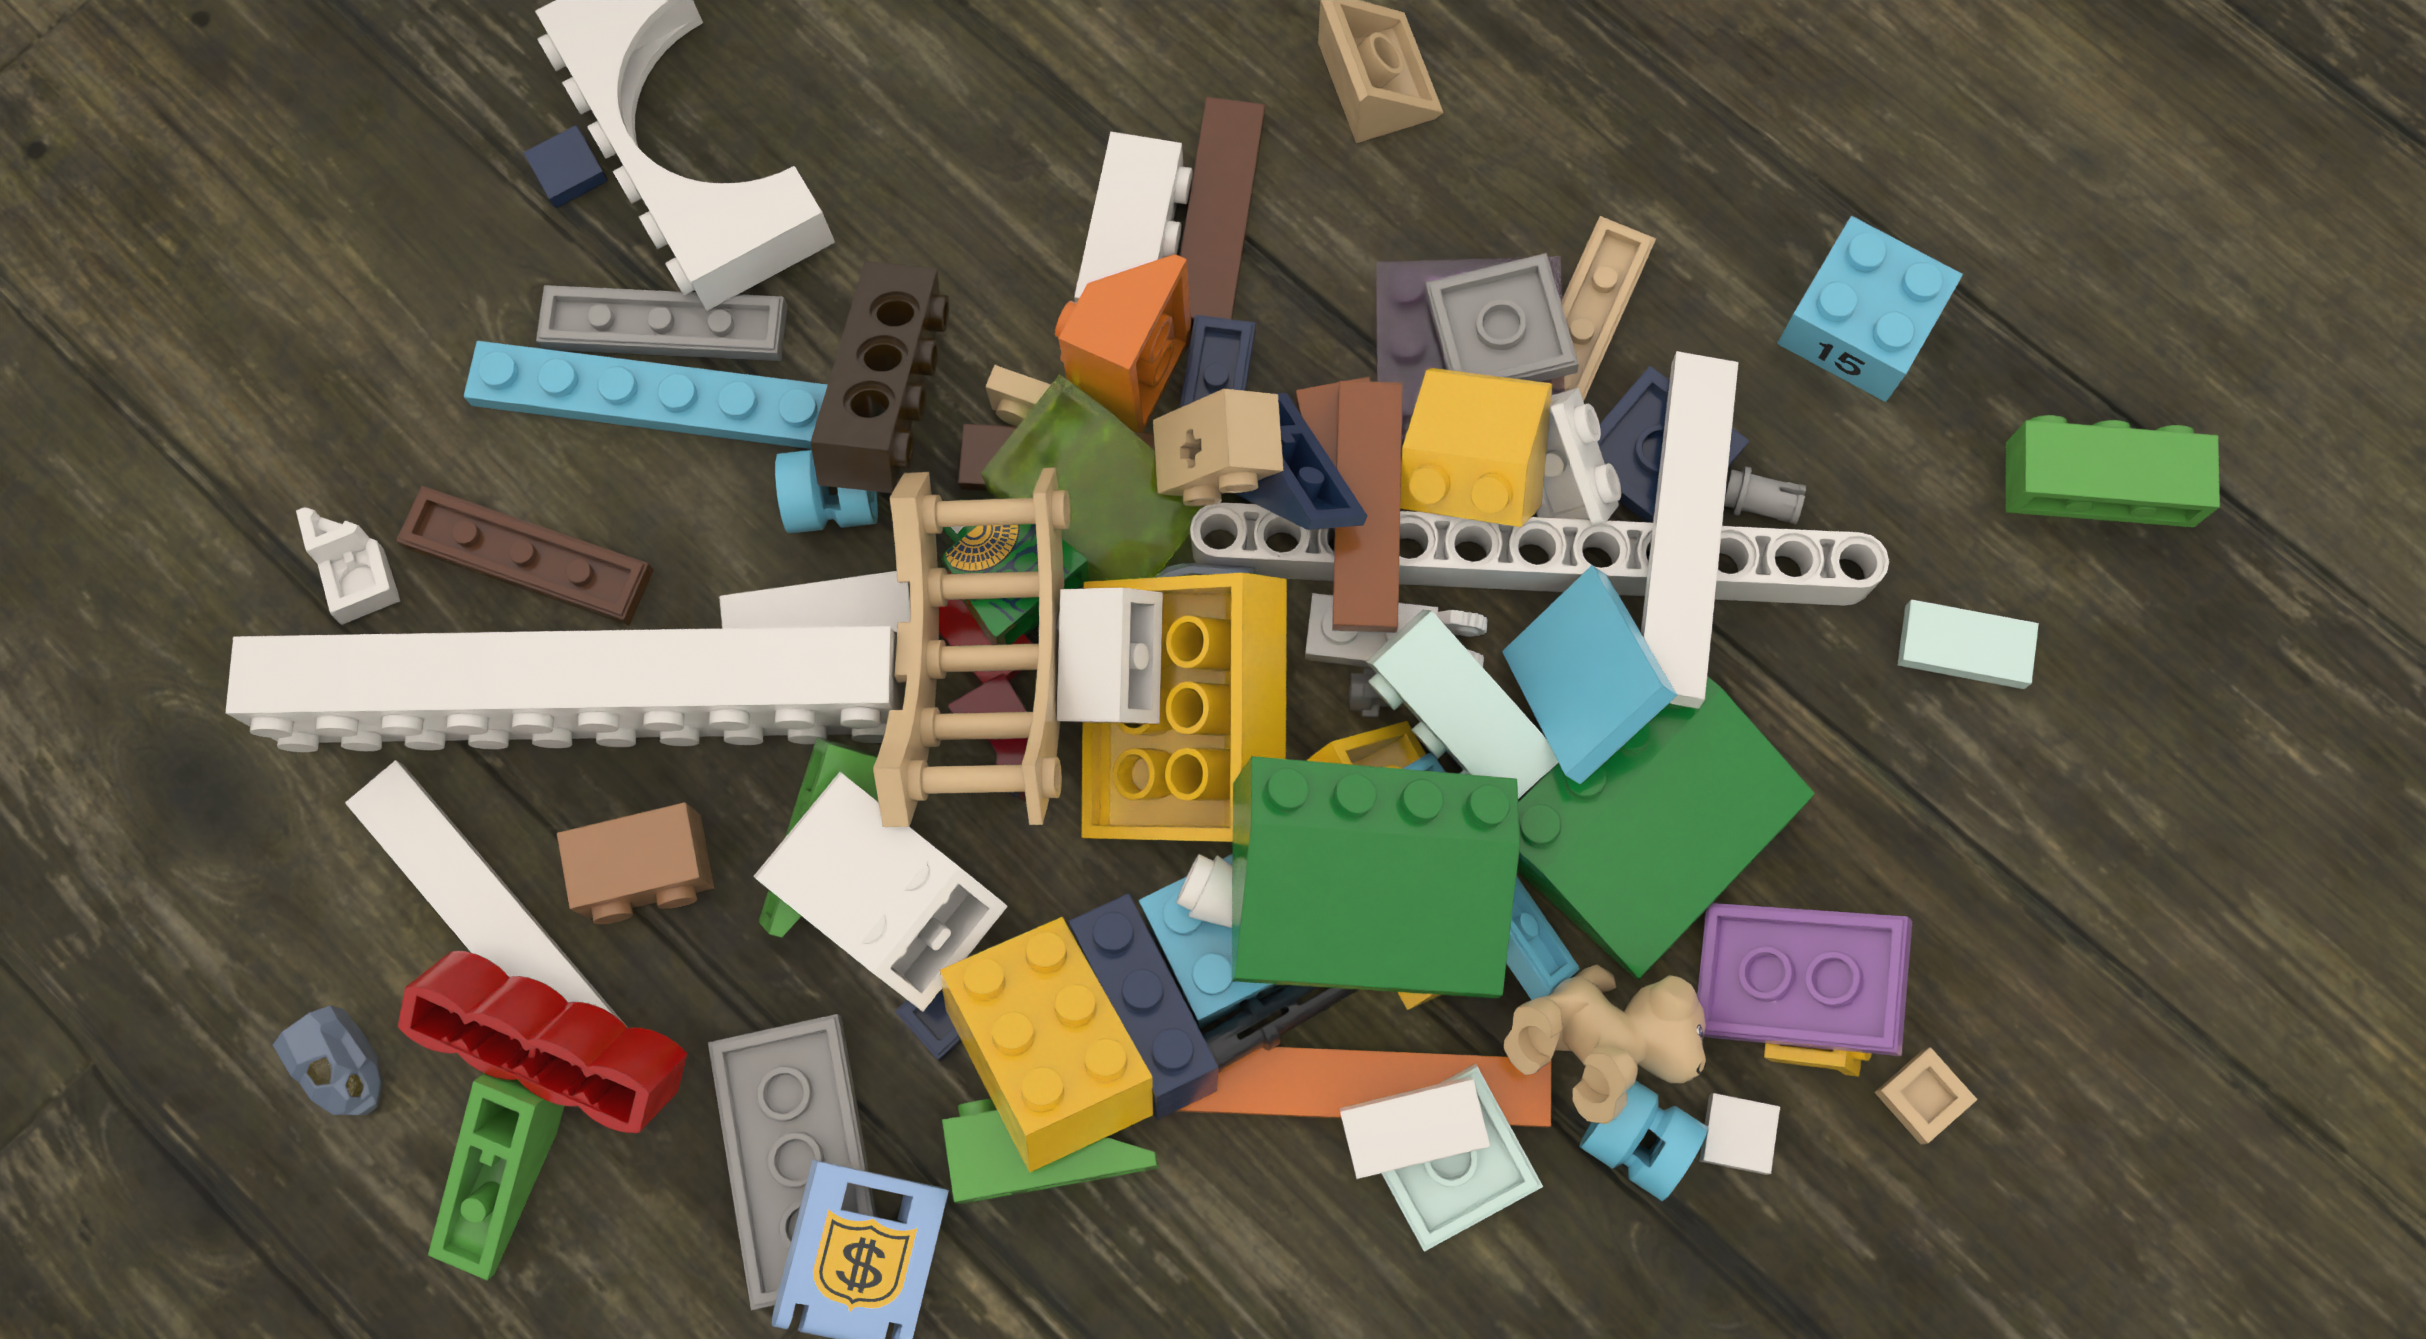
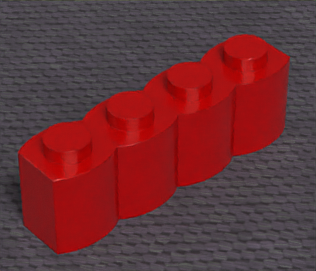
[398,951,687,1133]

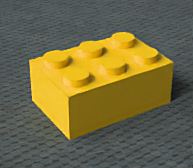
[940,917,1153,1173]

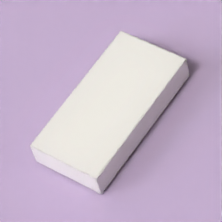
[1340,1076,1490,1179]

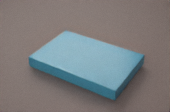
[1502,565,1677,784]

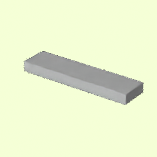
[536,285,788,361]

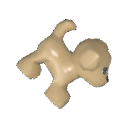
[1504,964,1706,1124]

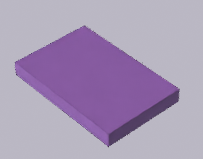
[1697,903,1912,1056]

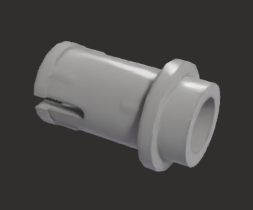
[1724,466,1806,525]

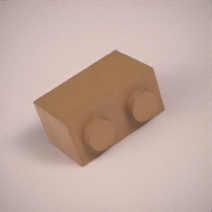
[557,802,714,924]

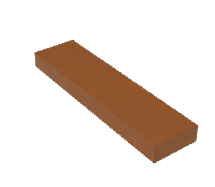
[1332,381,1403,633]

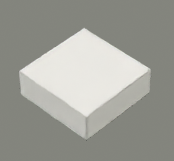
[1699,1093,1780,1175]

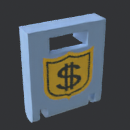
[772,1159,949,1339]

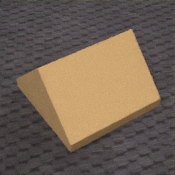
[1318,0,1444,143]

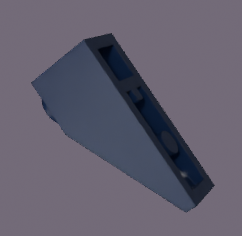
[1236,393,1368,530]

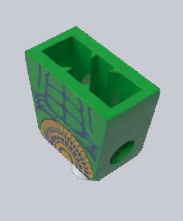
[941,499,1089,645]

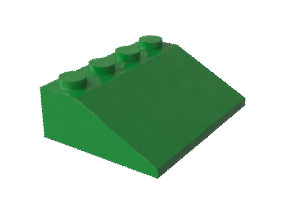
[1517,676,1815,981]
[1232,756,1520,998]

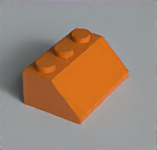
[1055,254,1192,433]

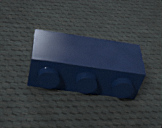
[1068,893,1219,1120]

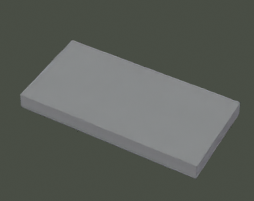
[708,1014,877,1310]

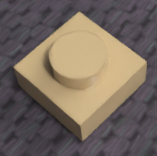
[985,365,1058,428]
[1875,1047,1977,1145]

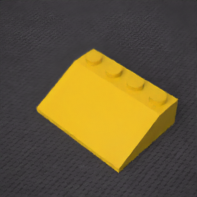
[1082,573,1287,842]

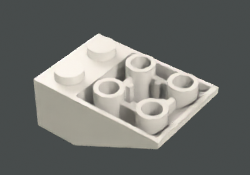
[754,772,1007,1011]

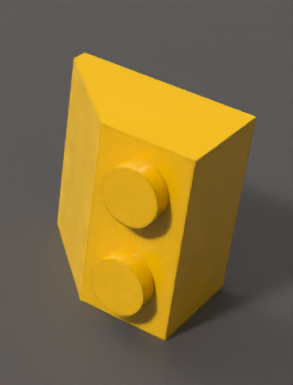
[1400,368,1552,527]

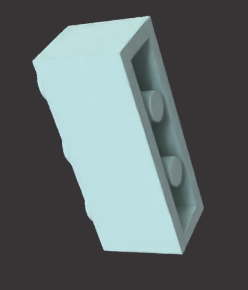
[1366,609,1559,799]

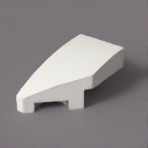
[296,507,400,625]

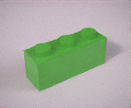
[2006,415,2220,527]

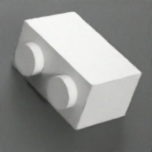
[1057,588,1163,724]

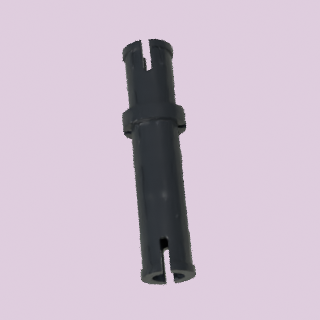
[1202,985,1359,1073]

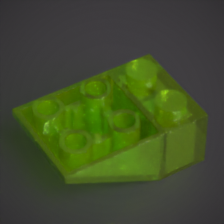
[981,374,1205,580]

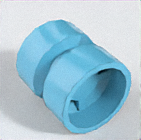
[775,450,878,534]
[1579,1081,1708,1201]

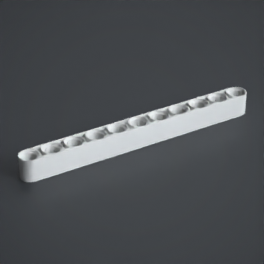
[1190,502,1889,606]

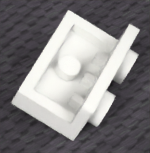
[1536,388,1621,526]

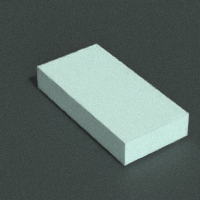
[1897,600,2039,689]

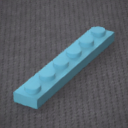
[464,341,827,449]

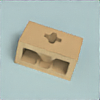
[1153,389,1283,506]

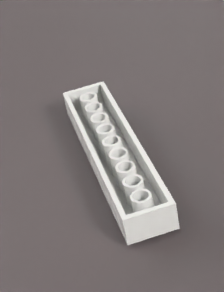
[226,626,906,752]

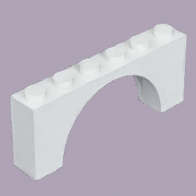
[535,0,835,311]

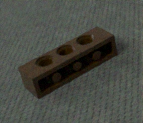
[811,261,949,493]

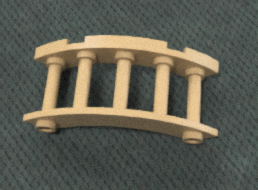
[873,468,1071,827]

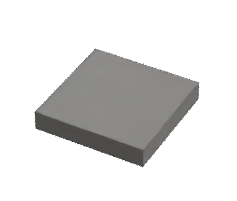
[1425,253,1579,382]

